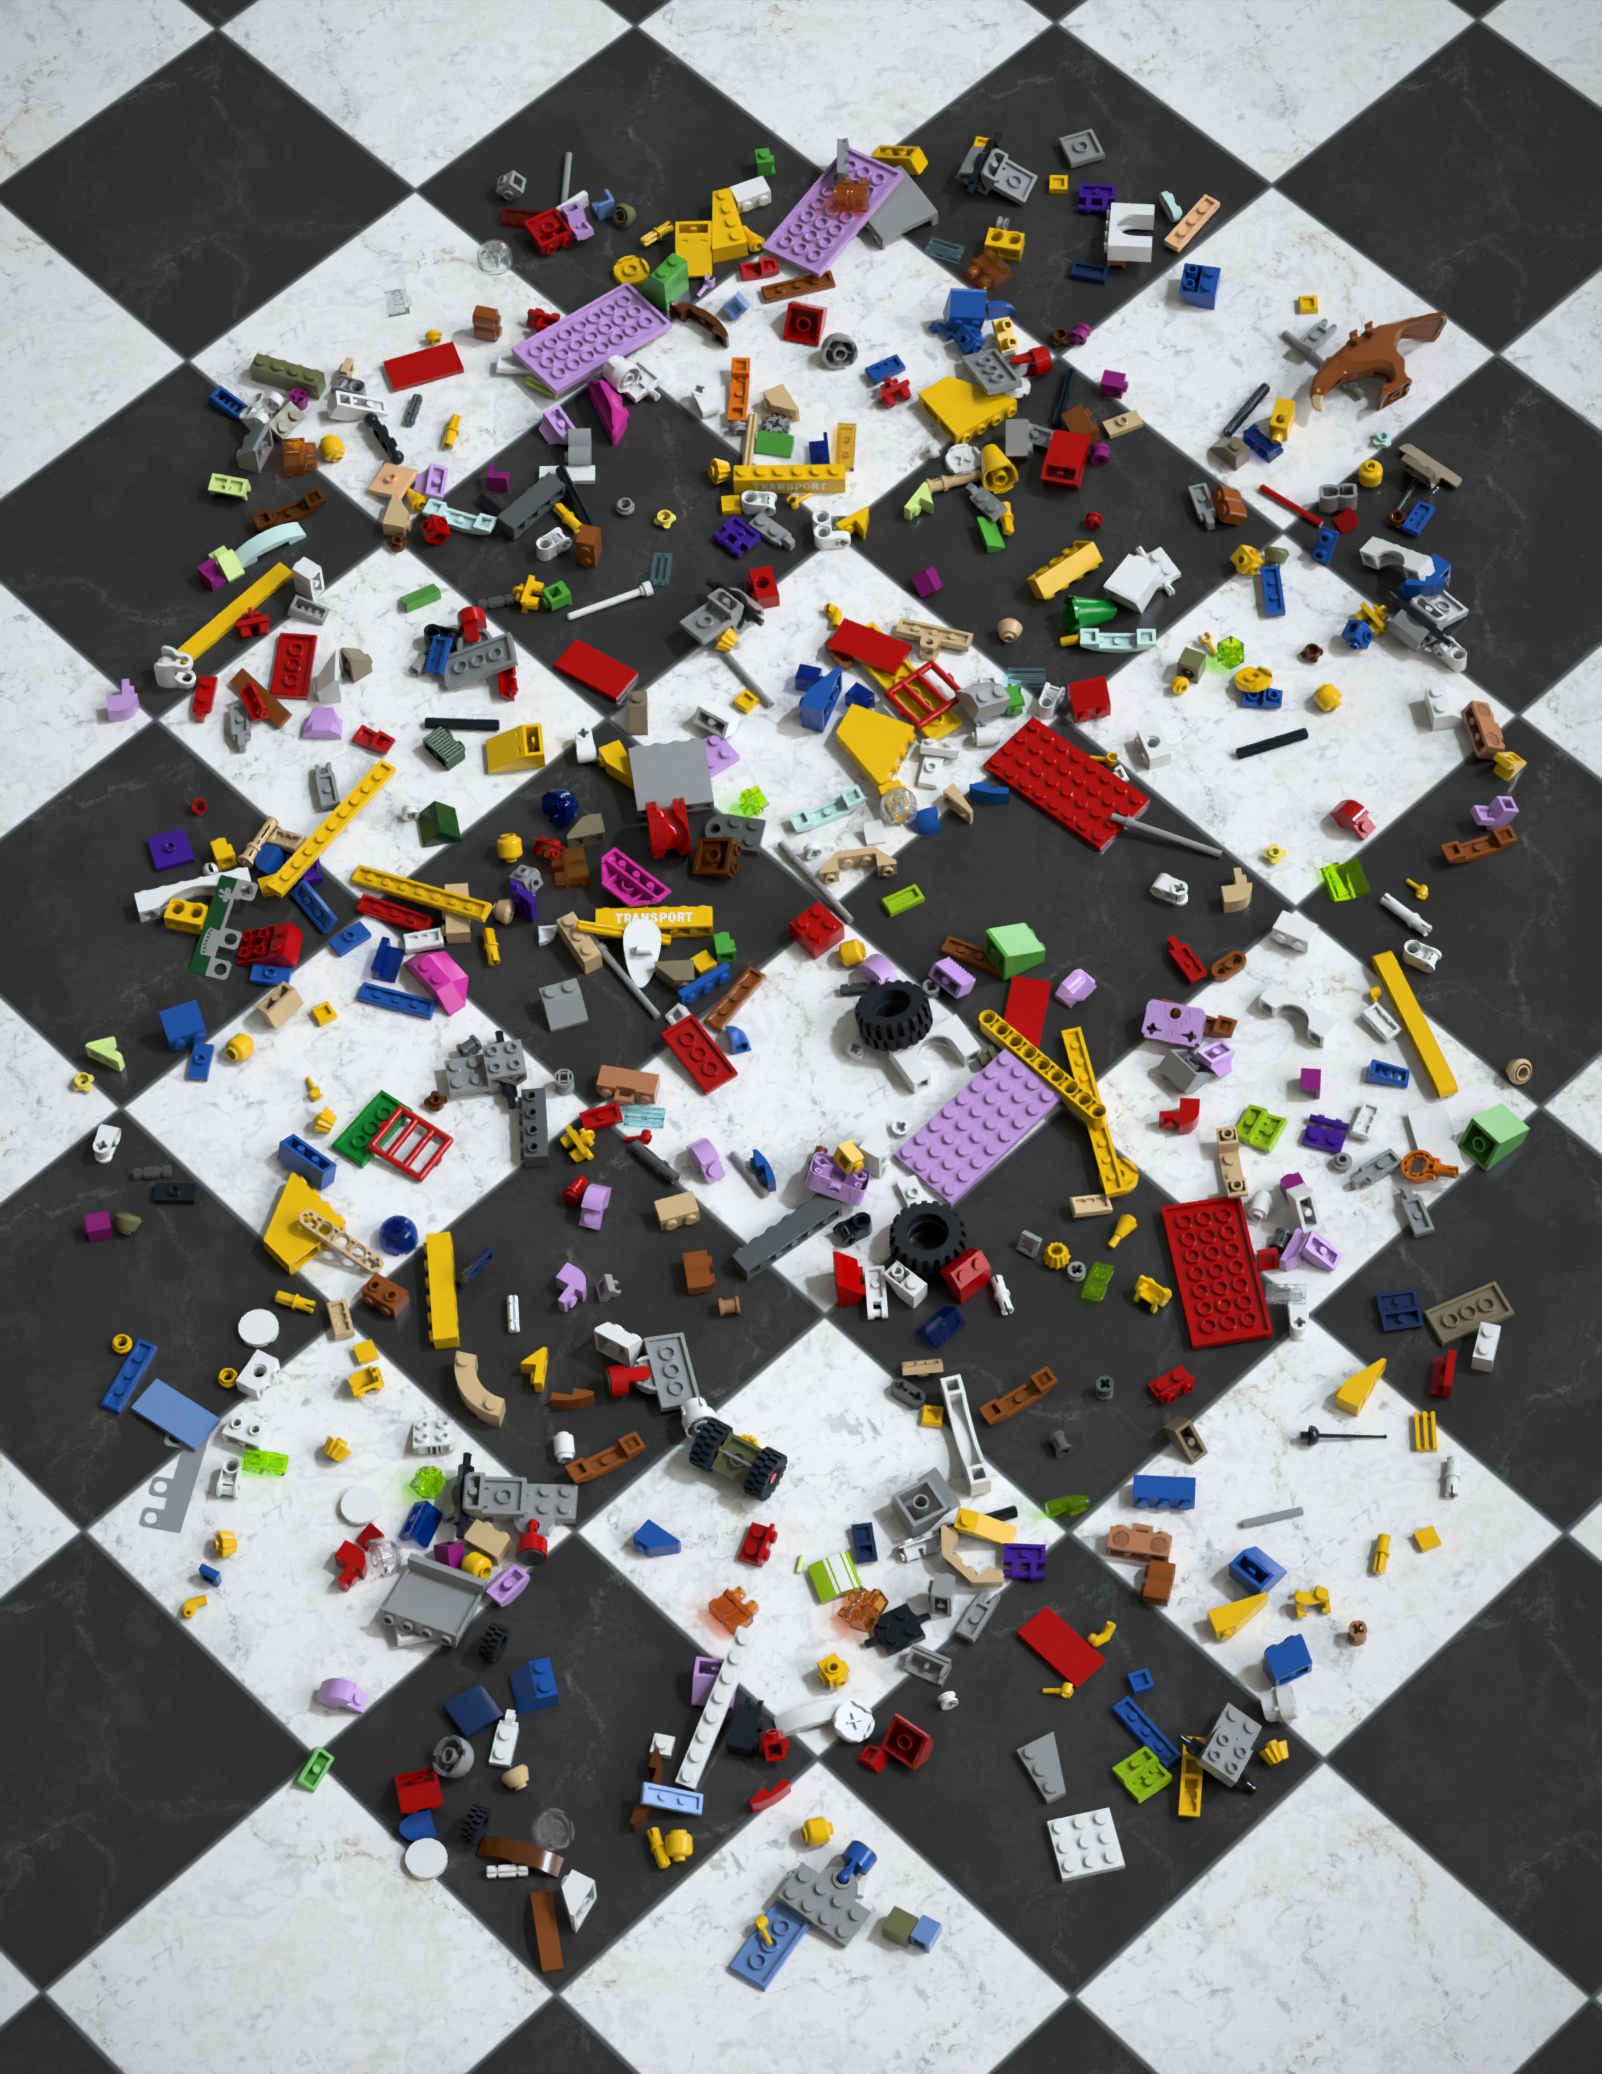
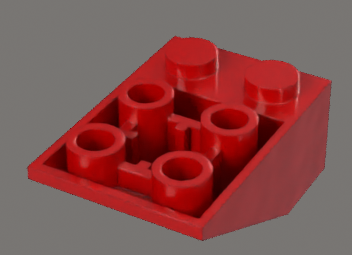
[1040,430,1091,490]
[236,922,304,968]

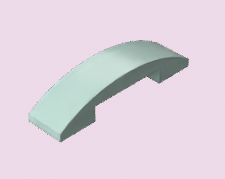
[422,498,498,535]
[234,522,306,568]
[1080,628,1156,653]
[788,784,866,832]

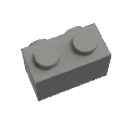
[1006,419,1033,459]
[928,1572,956,1617]

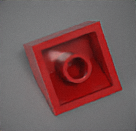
[783,301,828,346]
[1068,675,1111,724]
[940,1248,991,1304]
[833,1251,866,1307]
[880,1713,934,1770]
[394,1767,443,1814]

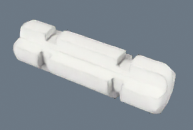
[507,1295,520,1333]
[486,1864,528,1879]

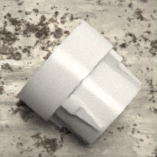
[602,355,641,393]
[680,1397,717,1440]
[1261,1683,1298,1722]

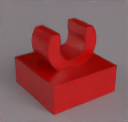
[1256,1247,1279,1272]

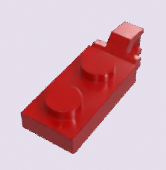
[192,675,218,723]
[1167,935,1208,984]

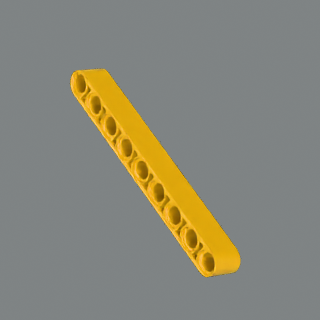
[1371,951,1458,1099]
[979,1010,1108,1129]

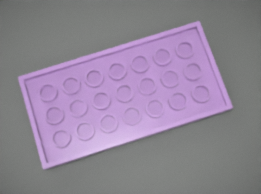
[762,148,904,278]
[511,282,672,396]
[894,1049,1062,1206]

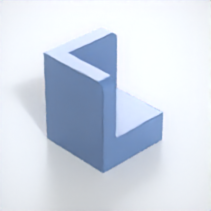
[592,189,615,221]
[722,291,750,321]
[910,1915,942,1953]

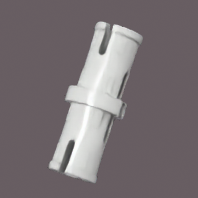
[990,1275,1014,1315]
[1445,1455,1461,1498]

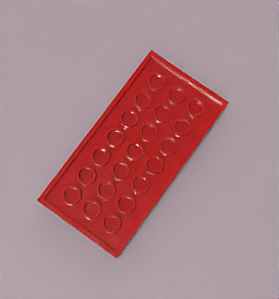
[983,717,1150,852]
[1161,1196,1273,1350]

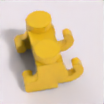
[1133,1275,1172,1313]
[347,1366,385,1399]
[1293,1585,1331,1619]

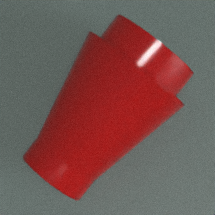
[563,1176,588,1205]

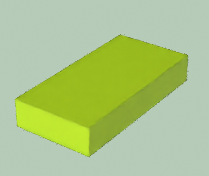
[881,884,925,917]

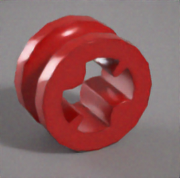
[1084,512,1102,530]

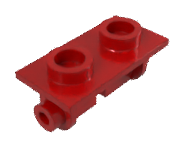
[497,667,518,701]
[238,681,269,721]
[531,836,567,859]

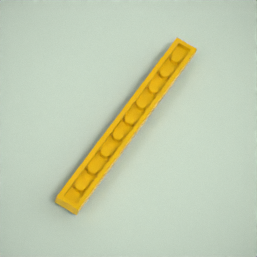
[266,759,396,898]
[1061,1027,1126,1198]

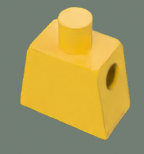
[1269,397,1295,445]

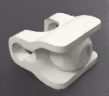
[154,646,197,689]

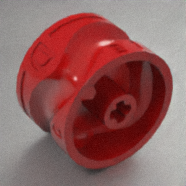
[645,797,691,860]

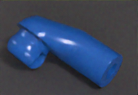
[928,321,955,341]

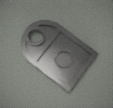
[705,814,766,856]

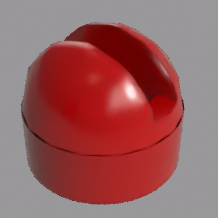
[191,798,207,814]

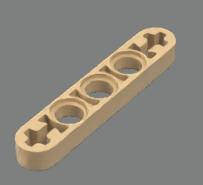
[298,1209,384,1274]

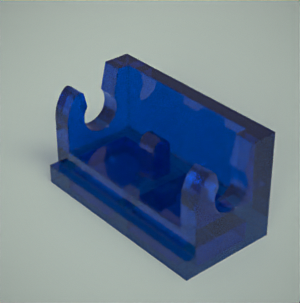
[1243,423,1284,463]

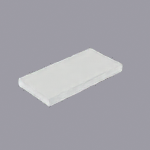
[1407,1105,1466,1183]

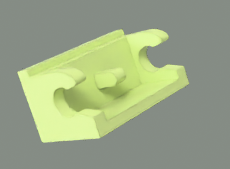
[208,473,251,501]

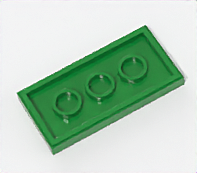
[332,1090,413,1168]

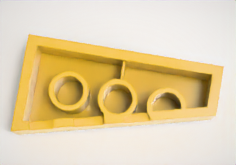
[712,188,748,263]

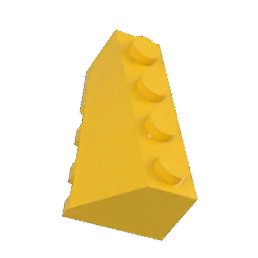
[1027,540,1103,600]

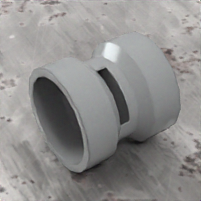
[554,1069,575,1096]

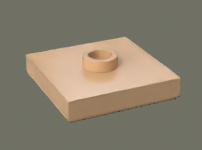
[368,463,418,500]

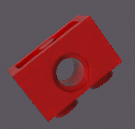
[746,565,780,609]

